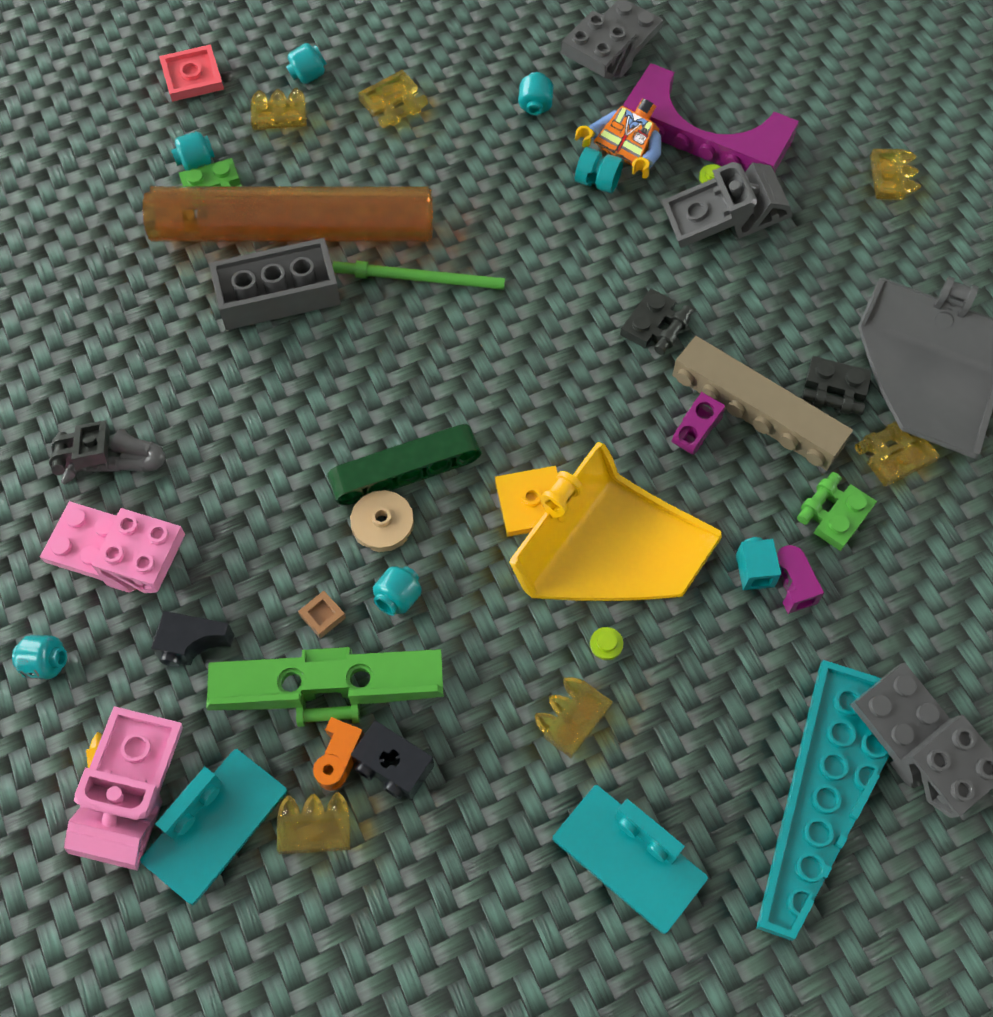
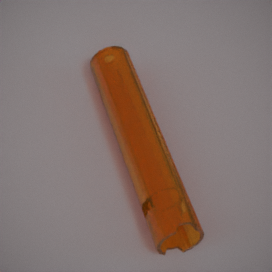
[143,186,434,242]

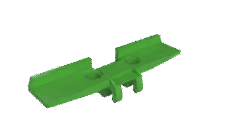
[206,647,444,727]

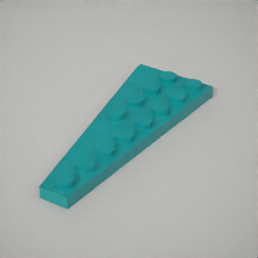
[756,660,890,941]

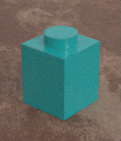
[736,537,781,590]

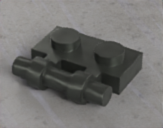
[620,288,693,355]
[802,356,872,415]
[49,420,110,475]

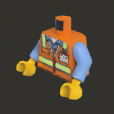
[575,98,661,178]

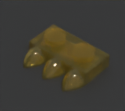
[251,88,307,130]
[870,149,921,200]
[535,677,613,758]
[277,792,351,855]

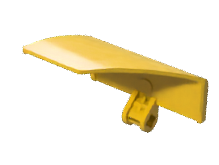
[509,442,722,601]

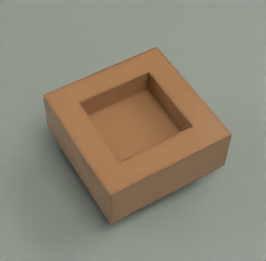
[298,591,346,639]

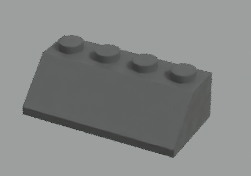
[209,237,341,330]

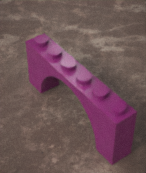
[623,63,799,173]

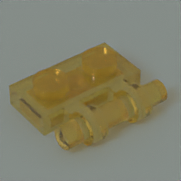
[358,70,428,128]
[855,421,939,487]

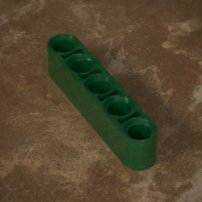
[327,424,482,506]

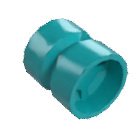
[575,147,624,194]

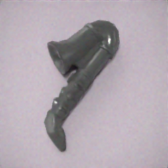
[61,428,166,485]

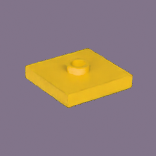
[495,466,558,537]

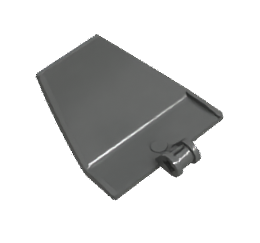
[858,276,993,459]

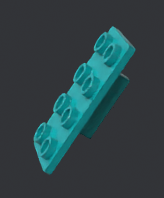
[140,749,288,905]
[552,785,708,934]

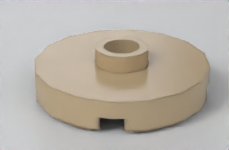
[350,490,414,552]

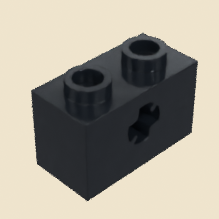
[351,720,434,800]

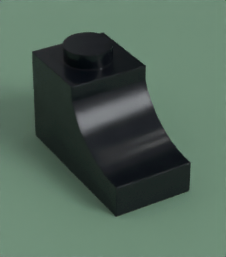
[151,611,234,667]

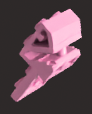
[40,501,185,593]
[64,706,183,871]

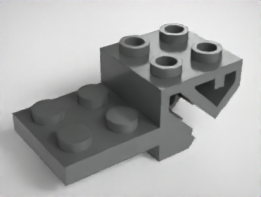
[561,0,663,79]
[662,162,793,248]
[850,662,993,818]

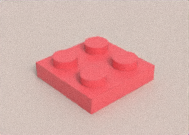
[159,44,224,102]

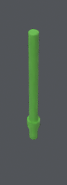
[333,260,505,290]

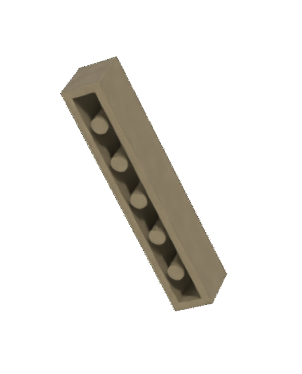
[672,336,853,471]

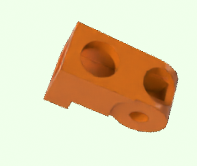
[313,717,365,791]

